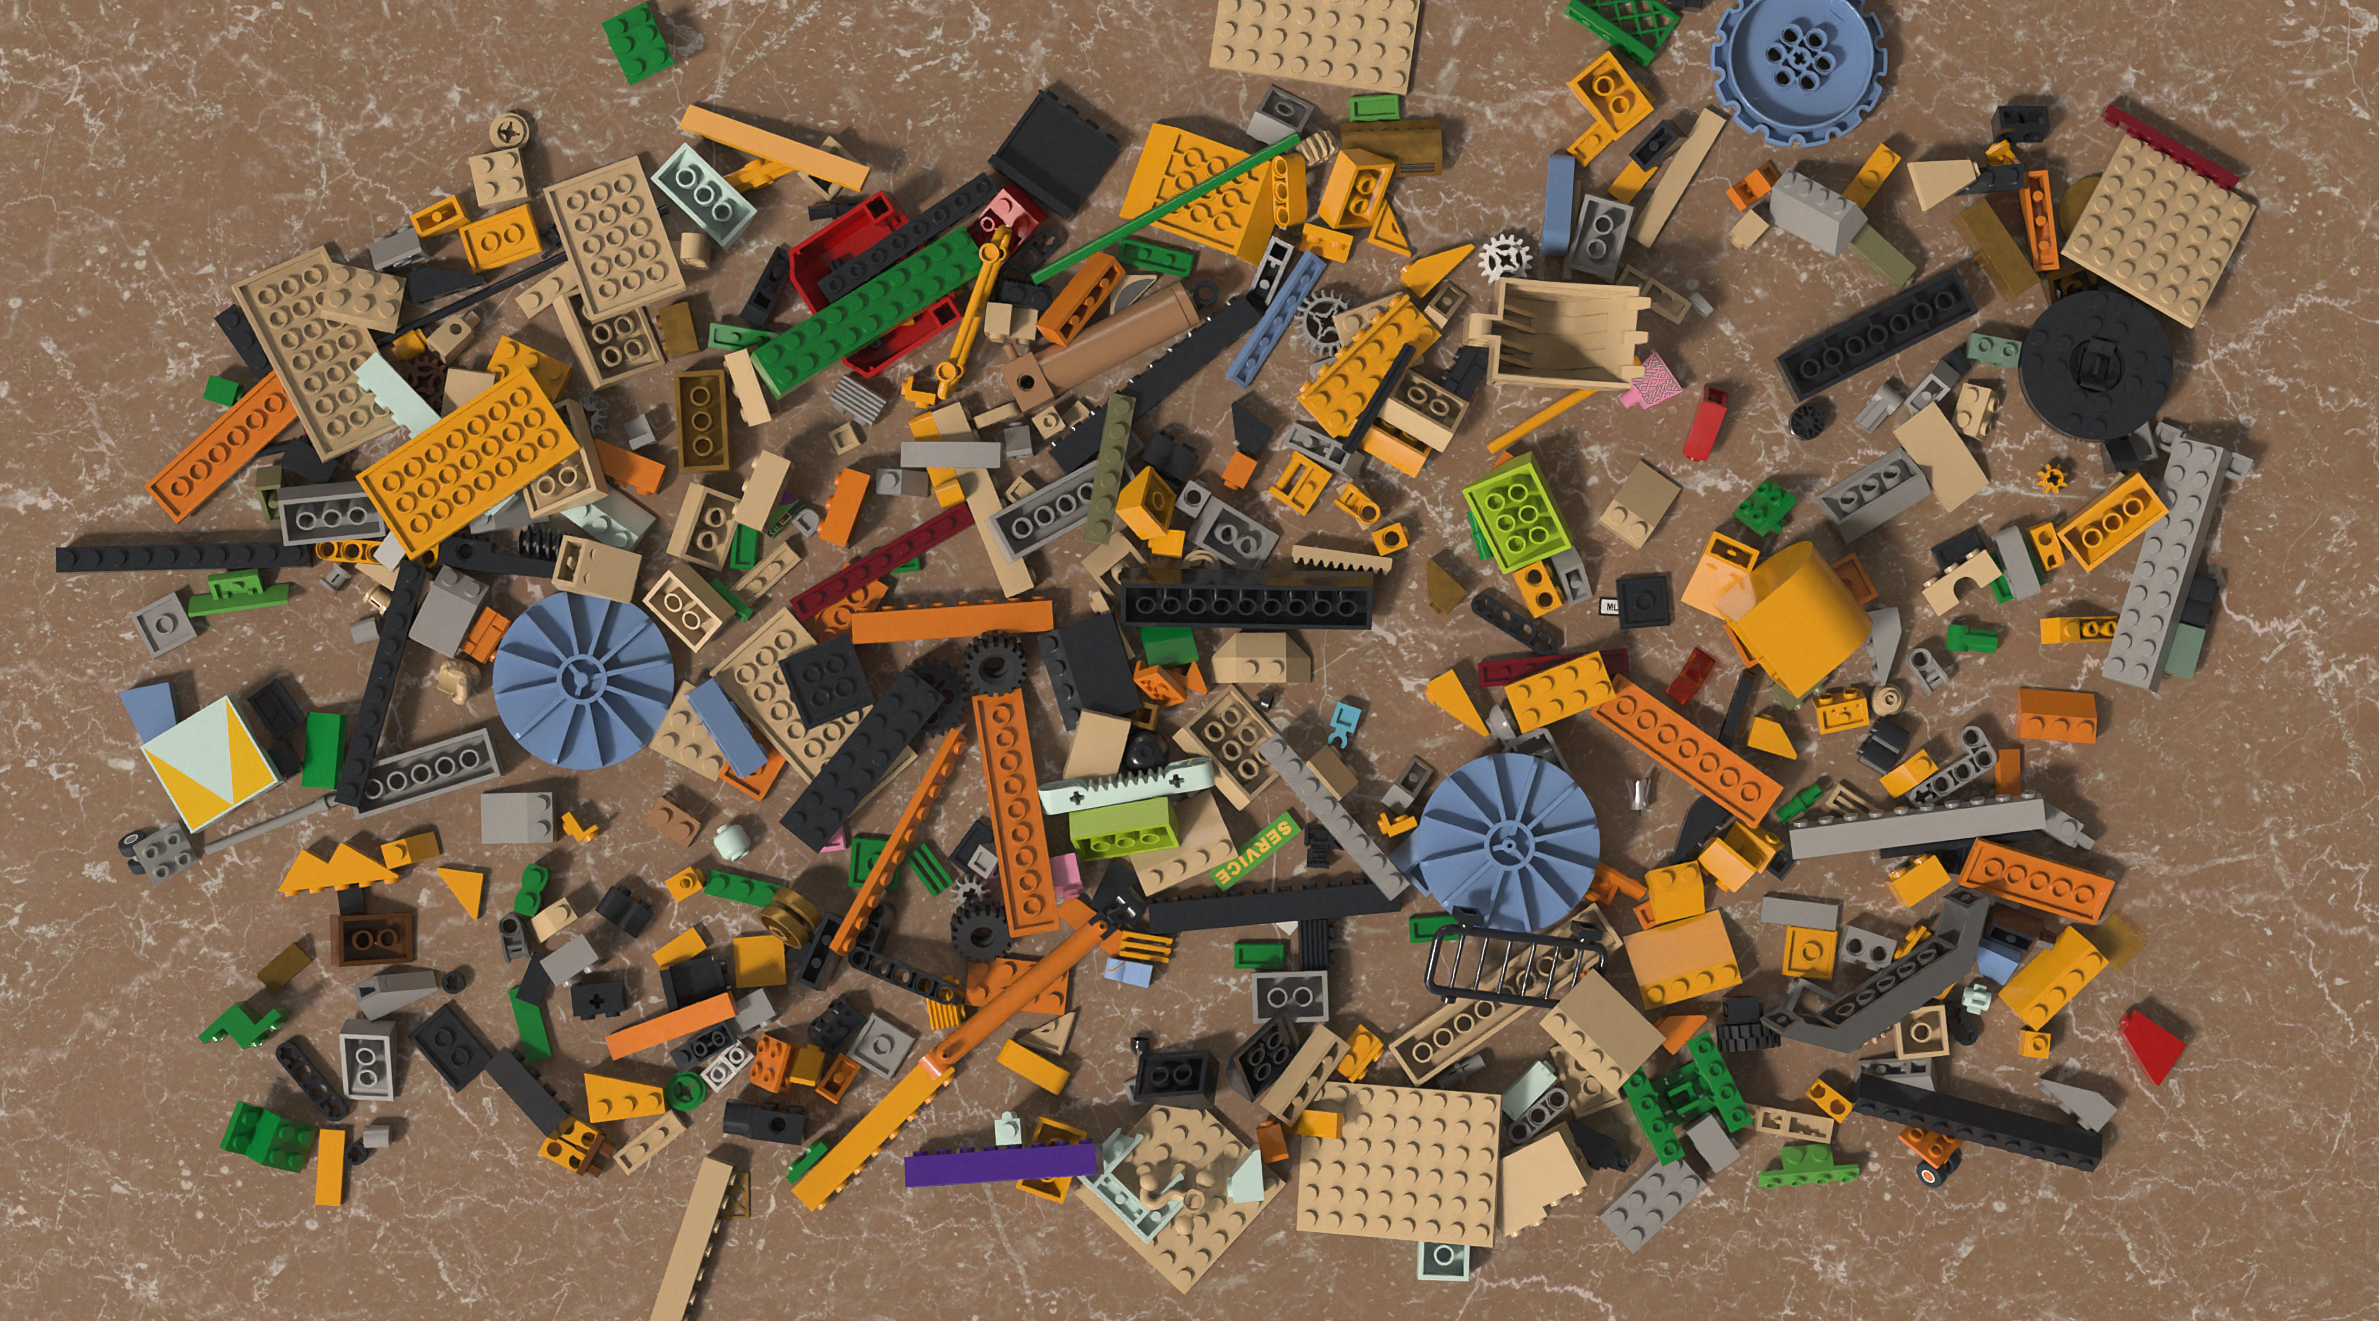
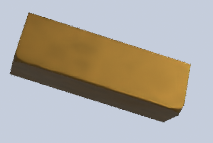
[255,942,313,993]

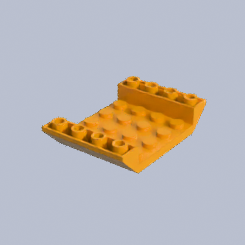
[1119,123,1276,267]

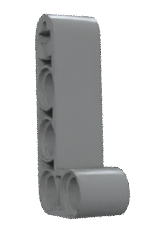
[1906,726,1997,808]

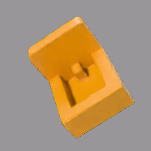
[1985,139,2020,167]
[901,375,937,409]
[561,811,602,843]

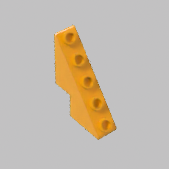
[278,842,403,897]

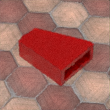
[1683,385,1728,462]
[2117,1010,2186,1086]

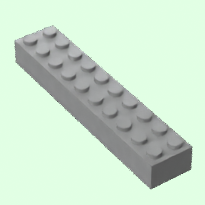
[2101,436,2232,693]

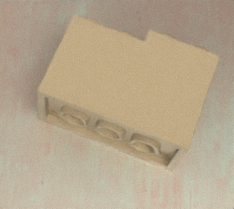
[1496,1121,1594,1238]

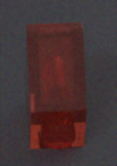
[1665,647,1716,706]

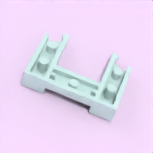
[1076,1128,1184,1244]

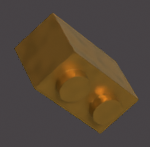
[656,302,702,359]

